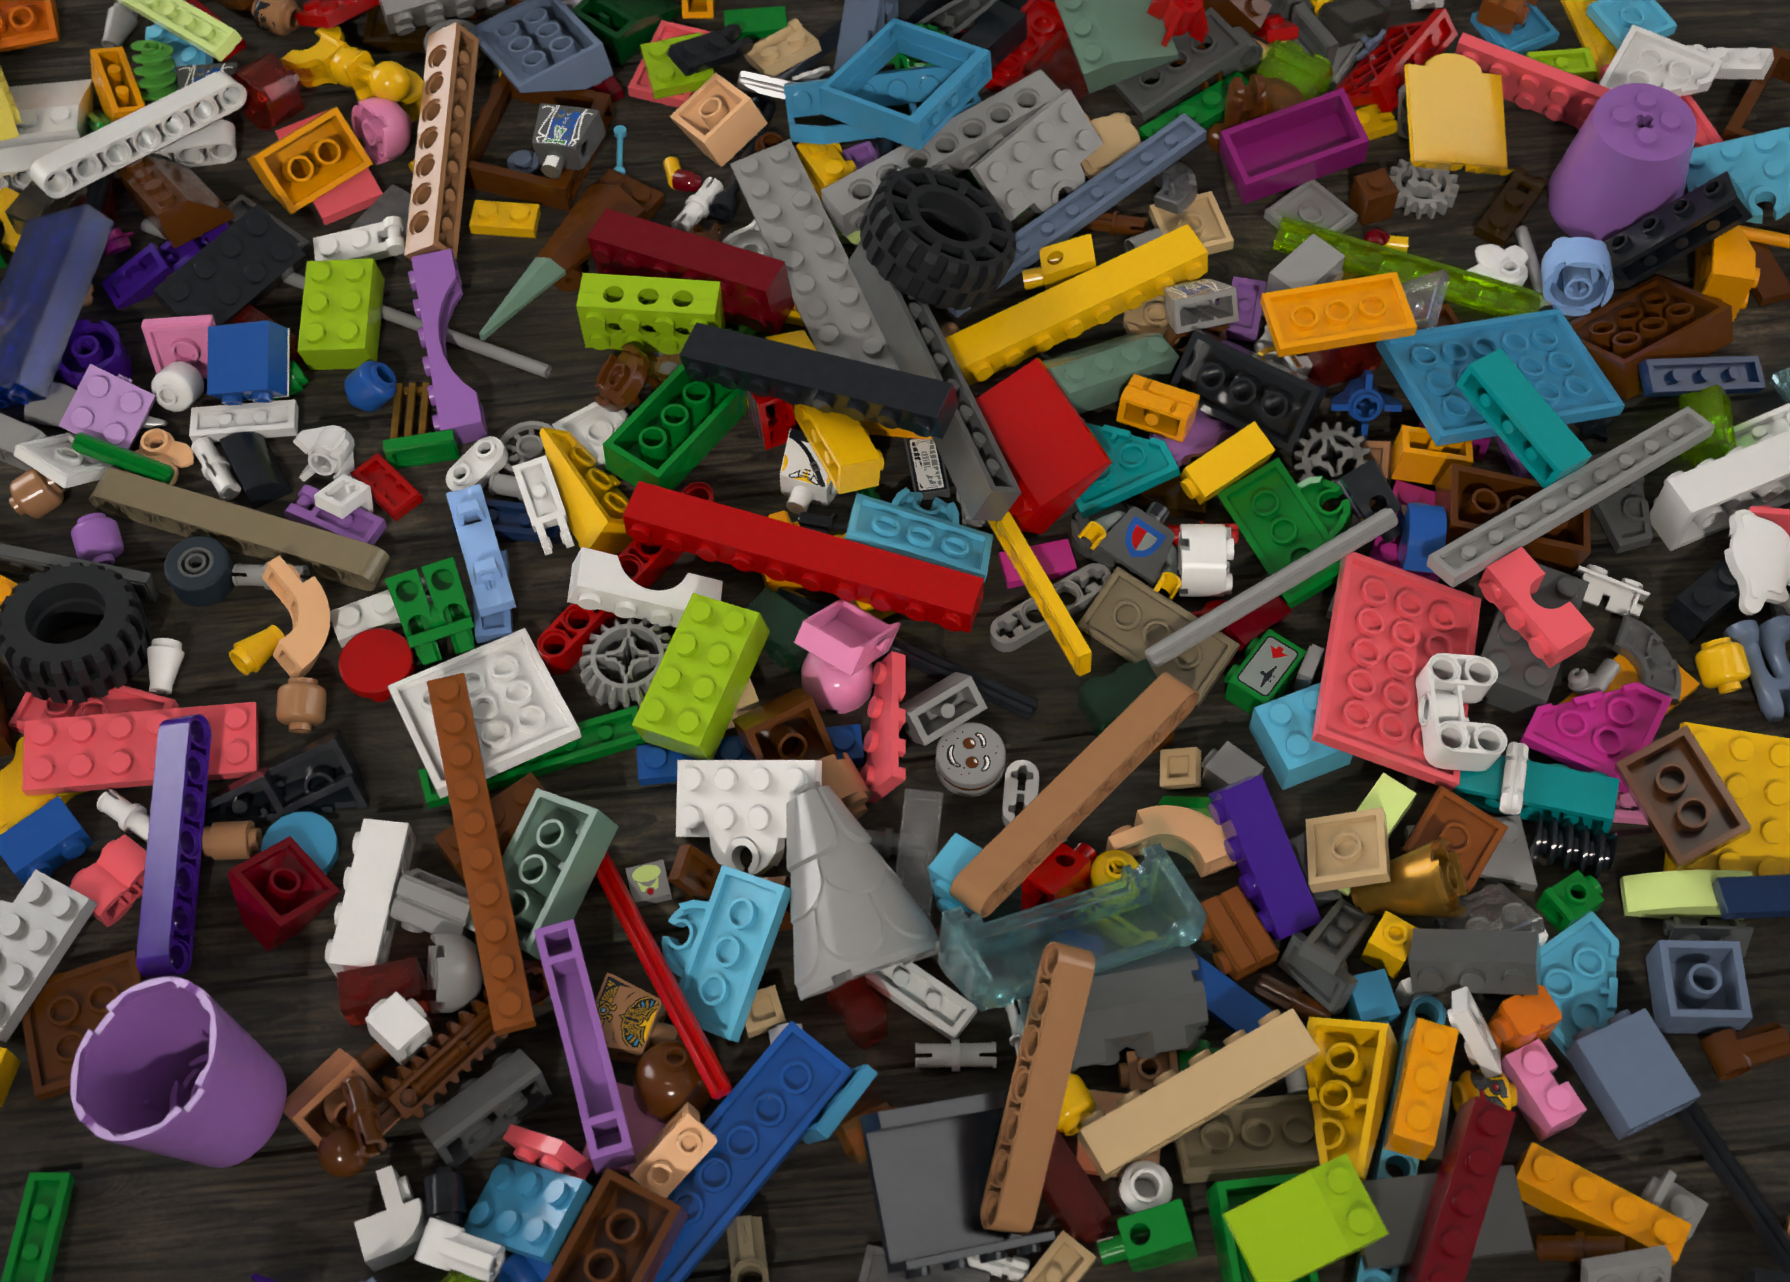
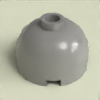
[427,934,485,1013]

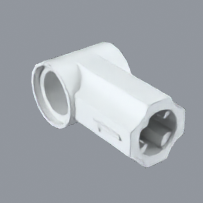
[414,1217,506,1282]

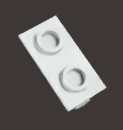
[1574,564,1650,619]

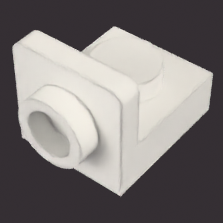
[314,474,374,519]

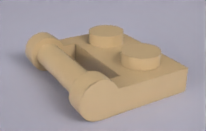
[744,18,822,77]

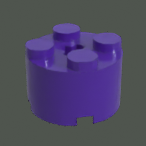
[50,319,134,390]

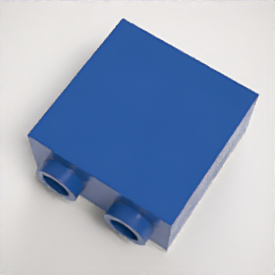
[207,320,290,406]

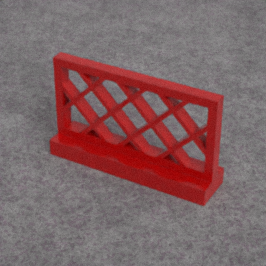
[1334,8,1458,113]

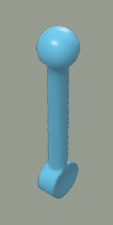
[613,125,627,175]

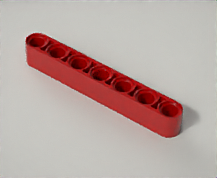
[537,482,715,675]

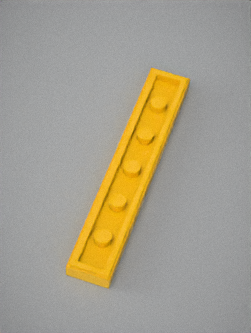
[987,511,1092,677]

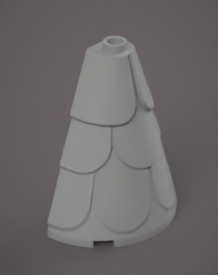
[786,781,945,1001]

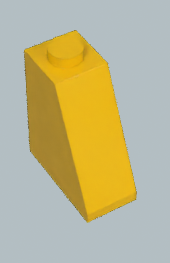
[1180,421,1275,505]

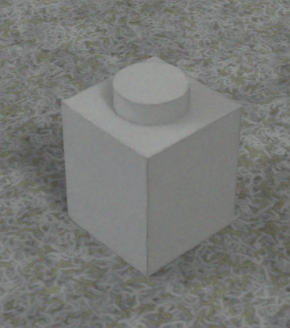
[1201,741,1264,792]

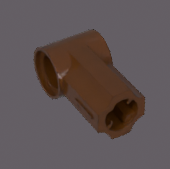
[1700,1021,1790,1081]

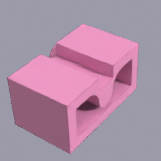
[1501,1038,1587,1142]

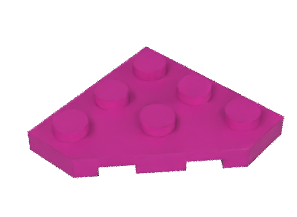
[1520,682,1672,794]

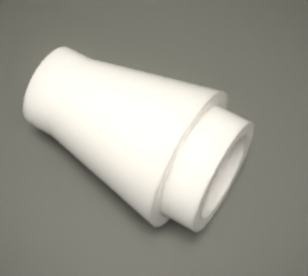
[147,638,185,695]

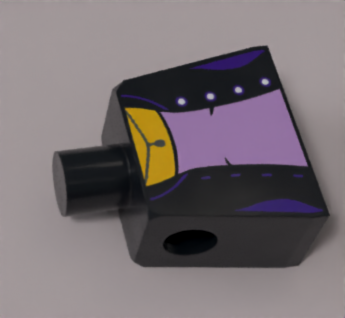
[1334,458,1402,544]

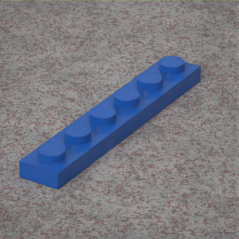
[637,724,864,786]

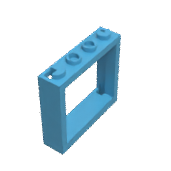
[819,18,992,151]

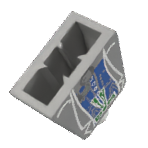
[1164,279,1239,334]

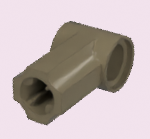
[727,1215,770,1282]

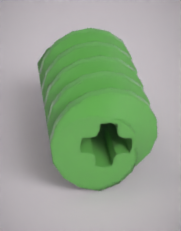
[131,40,178,106]

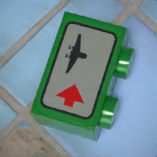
[1224,629,1307,715]

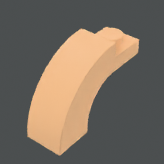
[262,555,330,678]
[1106,805,1236,878]

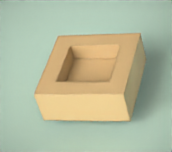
[1160,747,1201,790]
[745,985,786,1038]

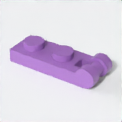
[284,485,387,545]

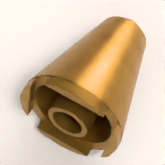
[1351,838,1467,918]

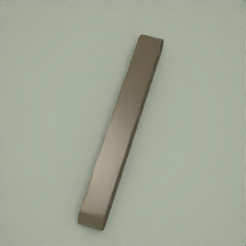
[89,468,390,591]

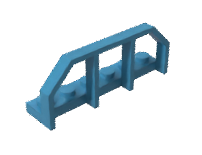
[783,65,982,144]

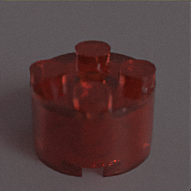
[231,52,305,131]

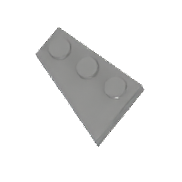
[1404,815,1538,892]

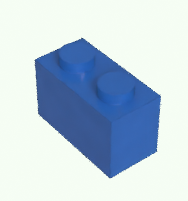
[0,796,94,886]

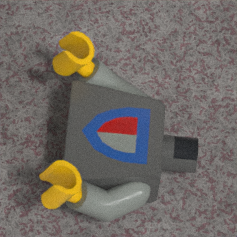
[1078,502,1182,599]

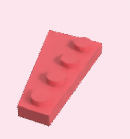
[860,651,906,804]

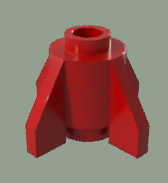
[1147,0,1209,47]

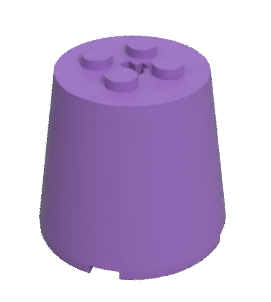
[1547,83,1697,242]
[70,977,287,1168]

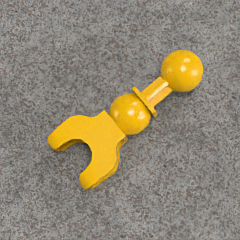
[280,26,411,103]

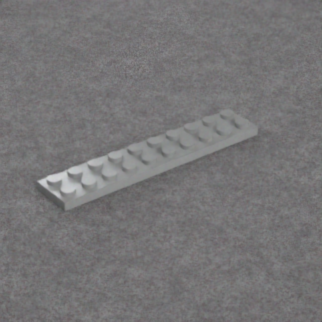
[730,139,900,371]

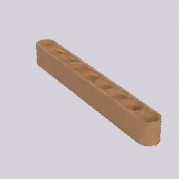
[949,672,1199,918]

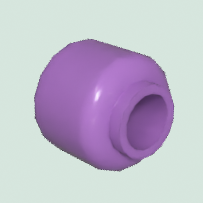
[71,513,124,565]

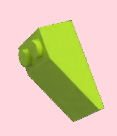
[1223,1153,1389,1282]

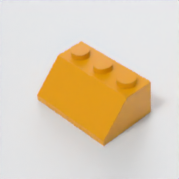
[247,107,373,214]

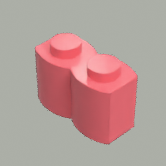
[69,834,147,927]

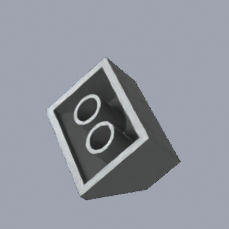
[418,1049,554,1170]

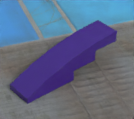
[101,221,230,310]

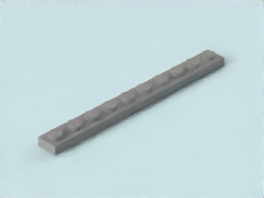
[1426,406,1715,588]

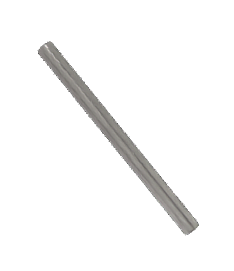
[1145,508,1398,667]

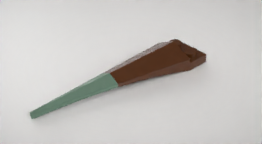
[480,168,665,341]

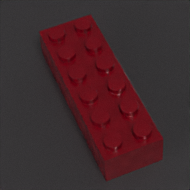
[587,208,794,335]

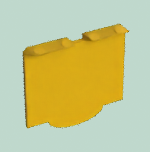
[1404,53,1514,176]

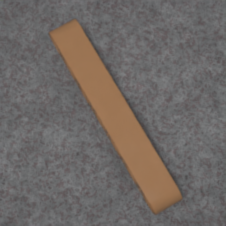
[980,942,1095,1236]

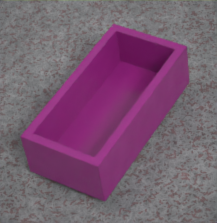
[1219,88,1369,205]

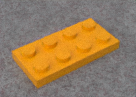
[1260,272,1417,357]

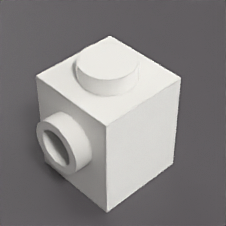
[365,992,433,1066]

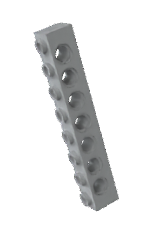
[821,69,1061,237]

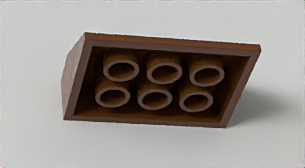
[1569,275,1733,400]

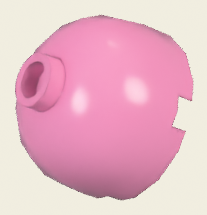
[351,97,413,165]
[801,652,874,714]

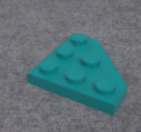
[1074,418,1180,519]

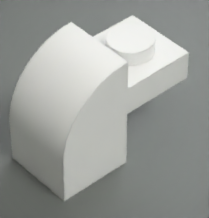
[354,1165,427,1272]

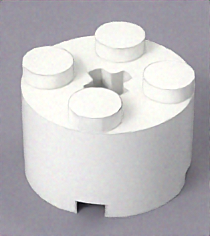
[1178,524,1234,597]

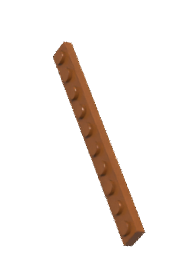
[427,673,536,1036]

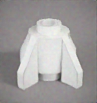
[293,425,355,482]

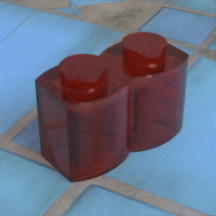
[825,975,888,1050]

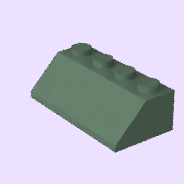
[1042,333,1179,414]
[467,788,619,961]

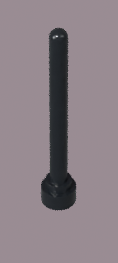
[709,101,776,222]

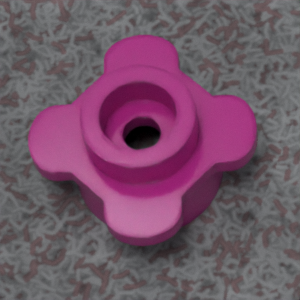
[95,228,134,256]

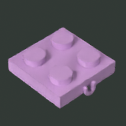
[58,364,157,450]

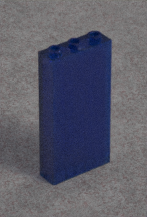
[0,204,115,408]

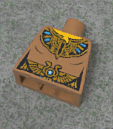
[595,973,681,1064]

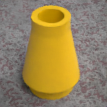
[229,625,285,675]

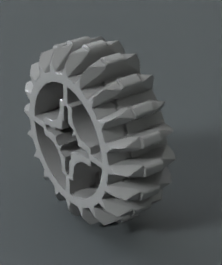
[579,618,671,712]

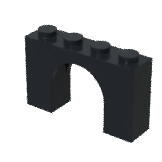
[898,0,1027,70]

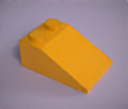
[1693,225,1760,322]

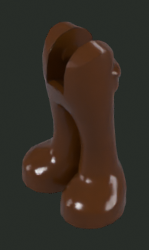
[1207,74,1267,154]

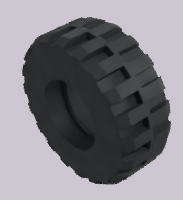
[860,167,1016,310]

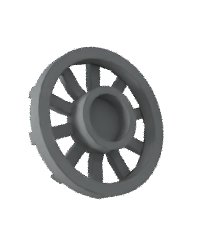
[500,421,555,476]

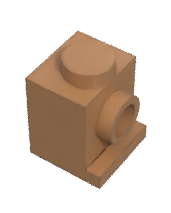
[1118,1050,1179,1094]

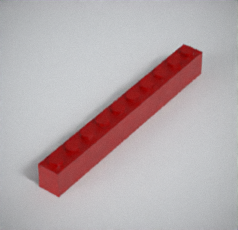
[623,481,984,633]

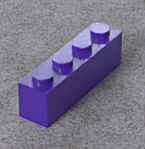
[1208,775,1322,940]

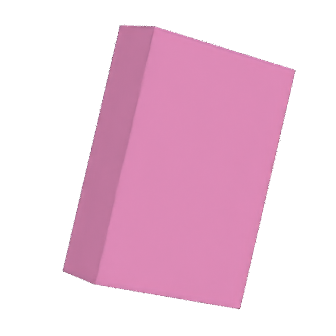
[794,599,901,676]

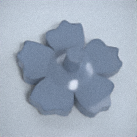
[1355,28,1386,61]

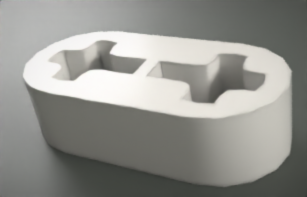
[1002,760,1039,827]

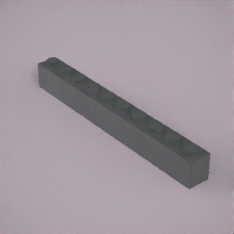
[848,241,1021,521]

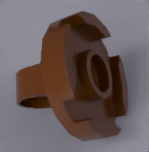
[594,344,660,412]

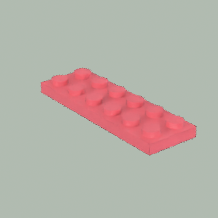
[1455,33,1610,130]
[22,702,259,796]

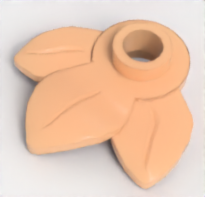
[124,428,194,486]

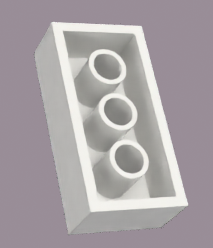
[1650,430,1790,551]

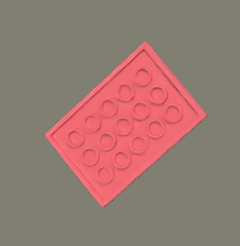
[1312,551,1481,791]

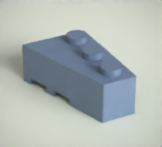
[834,0,899,71]

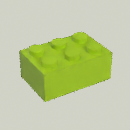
[297,259,385,370]

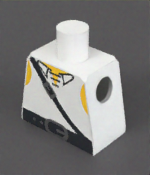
[780,428,838,515]

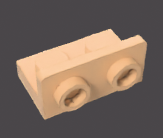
[630,1102,717,1198]

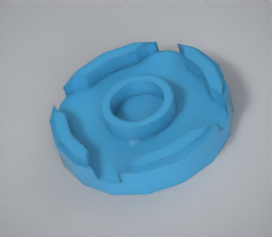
[261,811,340,875]

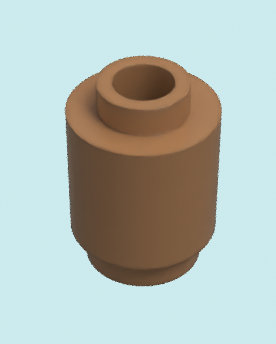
[202,820,263,860]

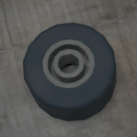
[164,536,236,607]

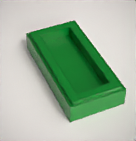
[723,6,787,40]
[383,429,460,469]

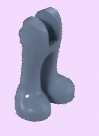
[1723,615,1790,722]

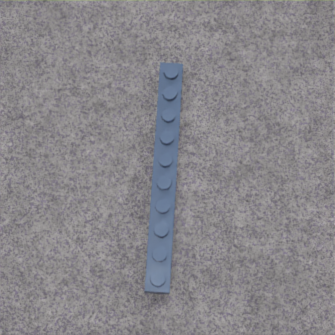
[947,113,1206,318]

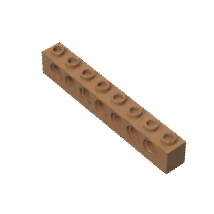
[404,22,479,261]

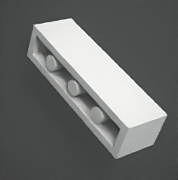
[325,818,416,982]

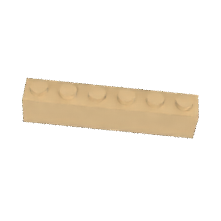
[1077,1008,1320,1181]

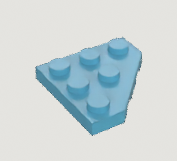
[1513,911,1619,1060]

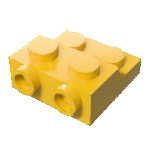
[796,142,857,205]

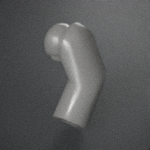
[1567,658,1621,695]

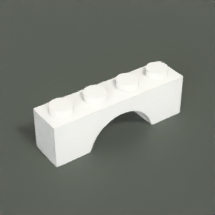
[567,547,723,628]

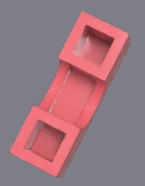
[1478,546,1595,668]

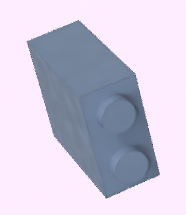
[1565,1008,1701,1141]

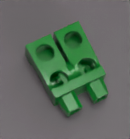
[385,557,475,666]

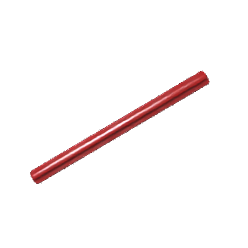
[595,851,732,1100]

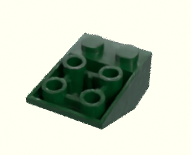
[571,0,682,66]

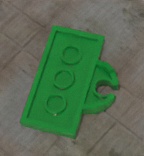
[1217,458,1352,609]

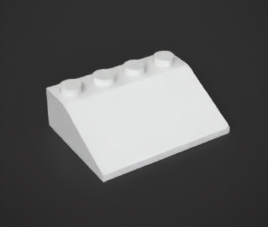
[0,79,94,149]

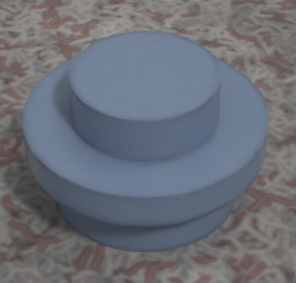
[507,150,540,174]

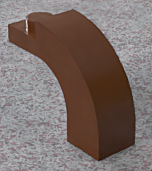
[668,844,793,930]

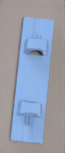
[446,484,516,617]

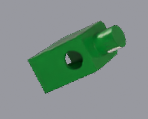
[1097,1199,1198,1272]

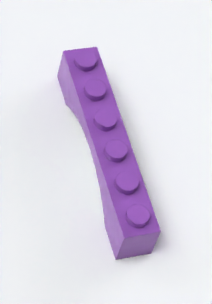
[408,248,488,445]
[534,919,637,1174]

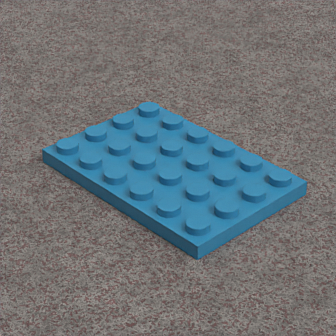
[1376,308,1625,446]

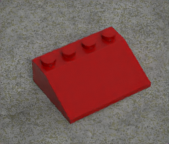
[975,358,1113,534]

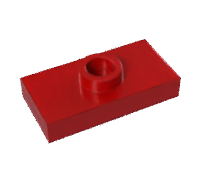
[1253,15,1298,43]
[350,453,423,522]

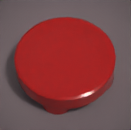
[338,628,416,702]

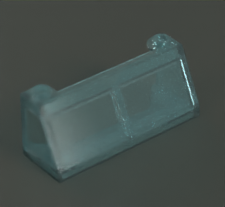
[938,843,1207,1012]

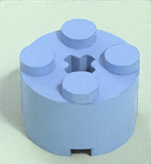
[1541,237,1614,316]

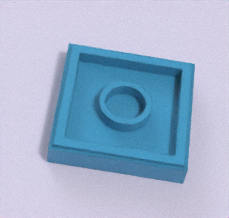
[1470,4,1560,55]
[801,1064,878,1144]

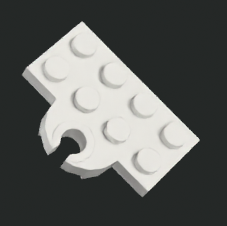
[676,760,822,876]

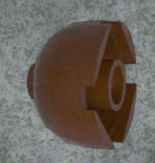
[633,1040,712,1124]

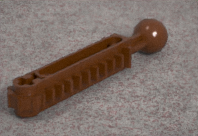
[318,959,550,1178]

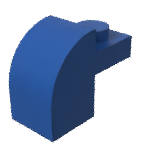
[1396,502,1447,573]

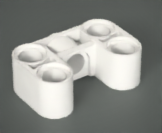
[1415,653,1507,772]

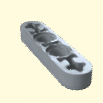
[990,563,1112,652]

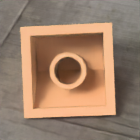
[670,73,768,167]

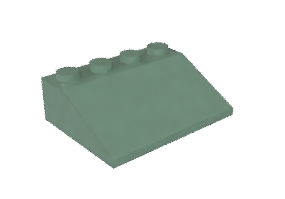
[1054,0,1179,94]

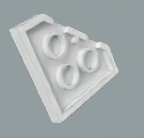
[1599,25,1723,97]

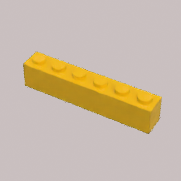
[765,330,884,494]

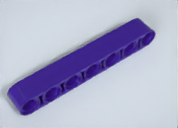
[136,714,212,978]

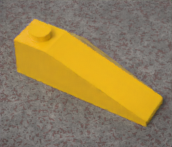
[539,427,634,555]
[1304,1017,1399,1181]

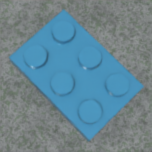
[463,1157,593,1265]

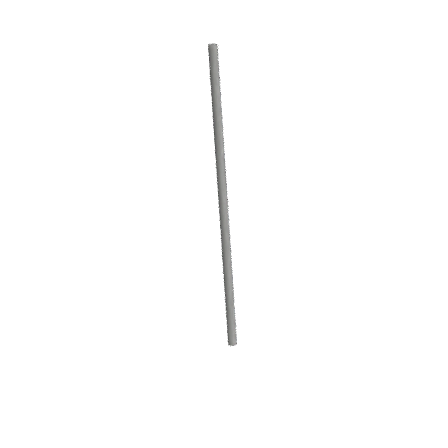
[141,219,552,378]

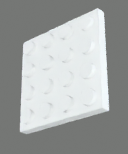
[388,628,581,799]

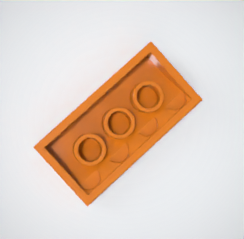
[0,0,60,52]

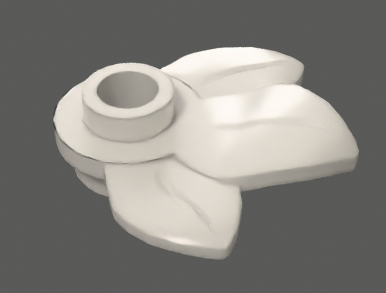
[1463,244,1528,291]

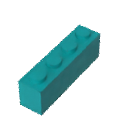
[1456,348,1592,489]
[1454,755,1620,837]

